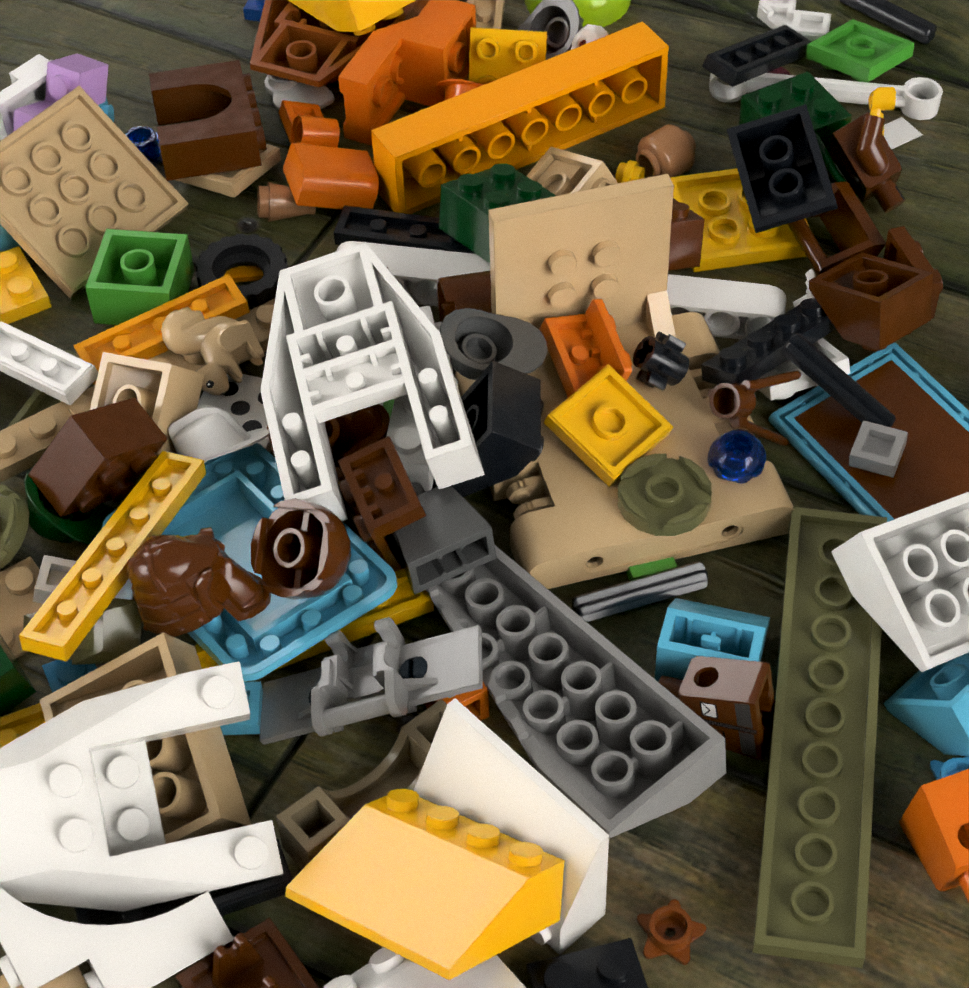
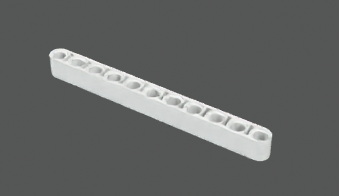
[336,241,787,340]

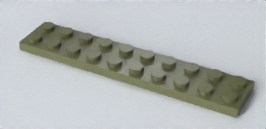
[752,507,887,968]

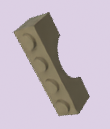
[276,699,447,870]

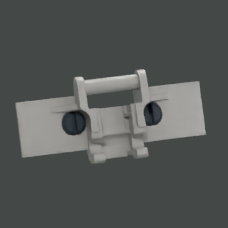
[259,617,483,745]

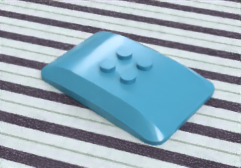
[102,443,397,681]

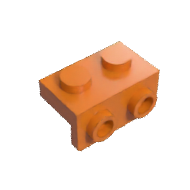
[539,299,632,397]

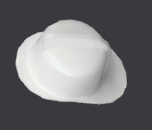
[168,407,269,463]

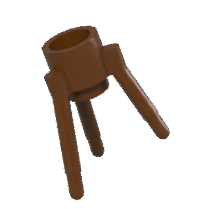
[708,371,801,446]

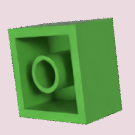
[85,229,195,325]

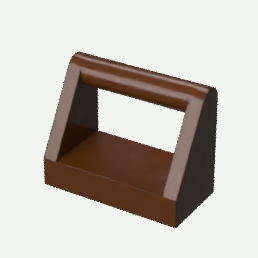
[787,181,886,275]

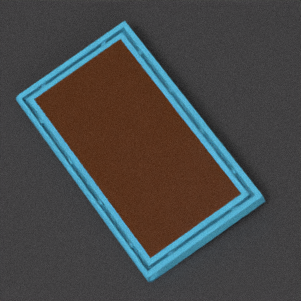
[768,342,969,522]

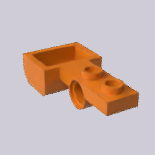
[278,100,379,210]

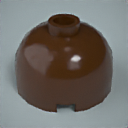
[251,498,351,599]

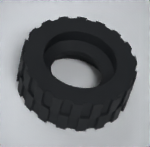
[195,233,288,310]

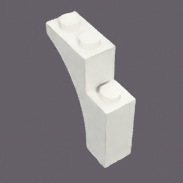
[0,887,233,988]

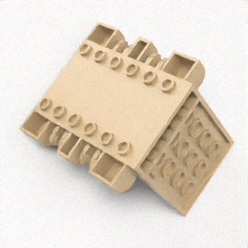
[455,174,794,589]

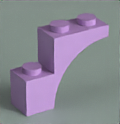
[13,53,109,132]

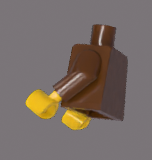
[828,87,905,213]

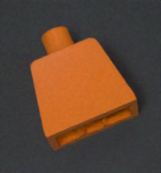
[899,769,969,903]

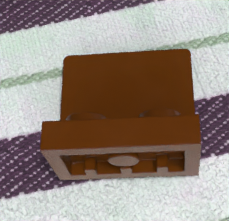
[338,436,427,572]

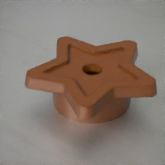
[637,899,706,965]

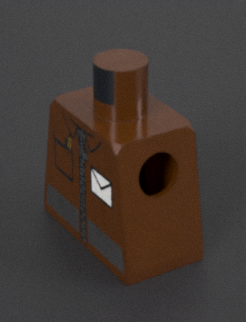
[658,656,775,761]

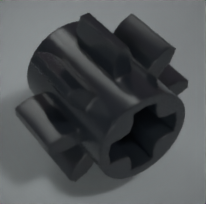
[633,331,689,391]

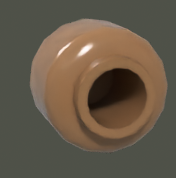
[636,124,696,178]

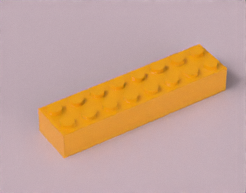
[371,21,669,214]

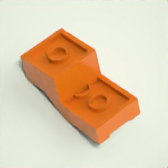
[338,0,476,146]

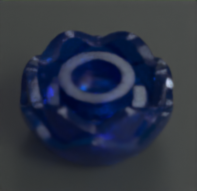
[707,430,767,484]

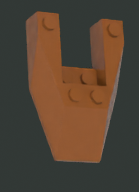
[250,0,429,88]

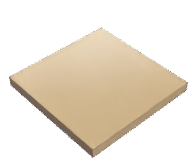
[0,85,189,299]

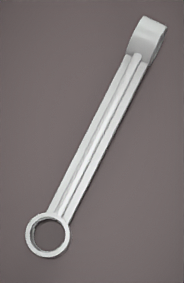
[709,72,943,120]

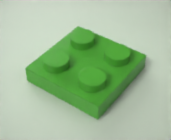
[806,19,915,83]

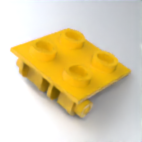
[469,27,547,85]

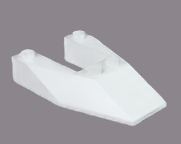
[260,242,485,521]
[0,661,283,912]

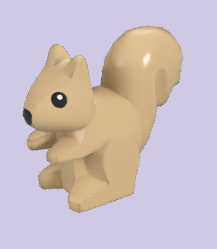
[161,307,265,396]

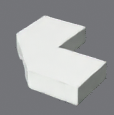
[757,0,832,42]

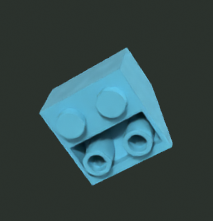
[655,598,770,681]

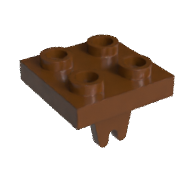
[176,917,319,988]

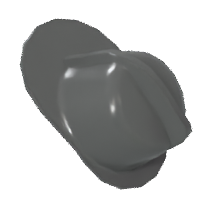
[517,0,584,60]
[440,308,547,380]

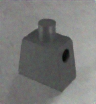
[393,482,497,594]

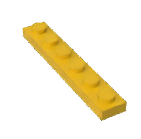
[19,451,206,662]

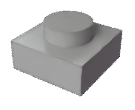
[849,420,908,478]

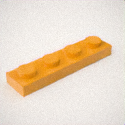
[73,274,250,385]

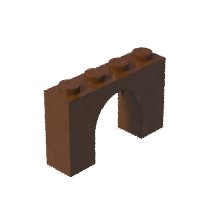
[149,60,267,181]

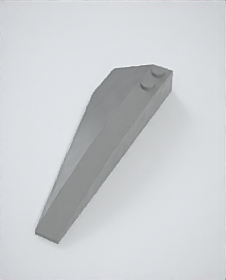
[391,533,726,838]

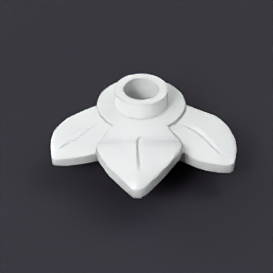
[265,74,334,110]

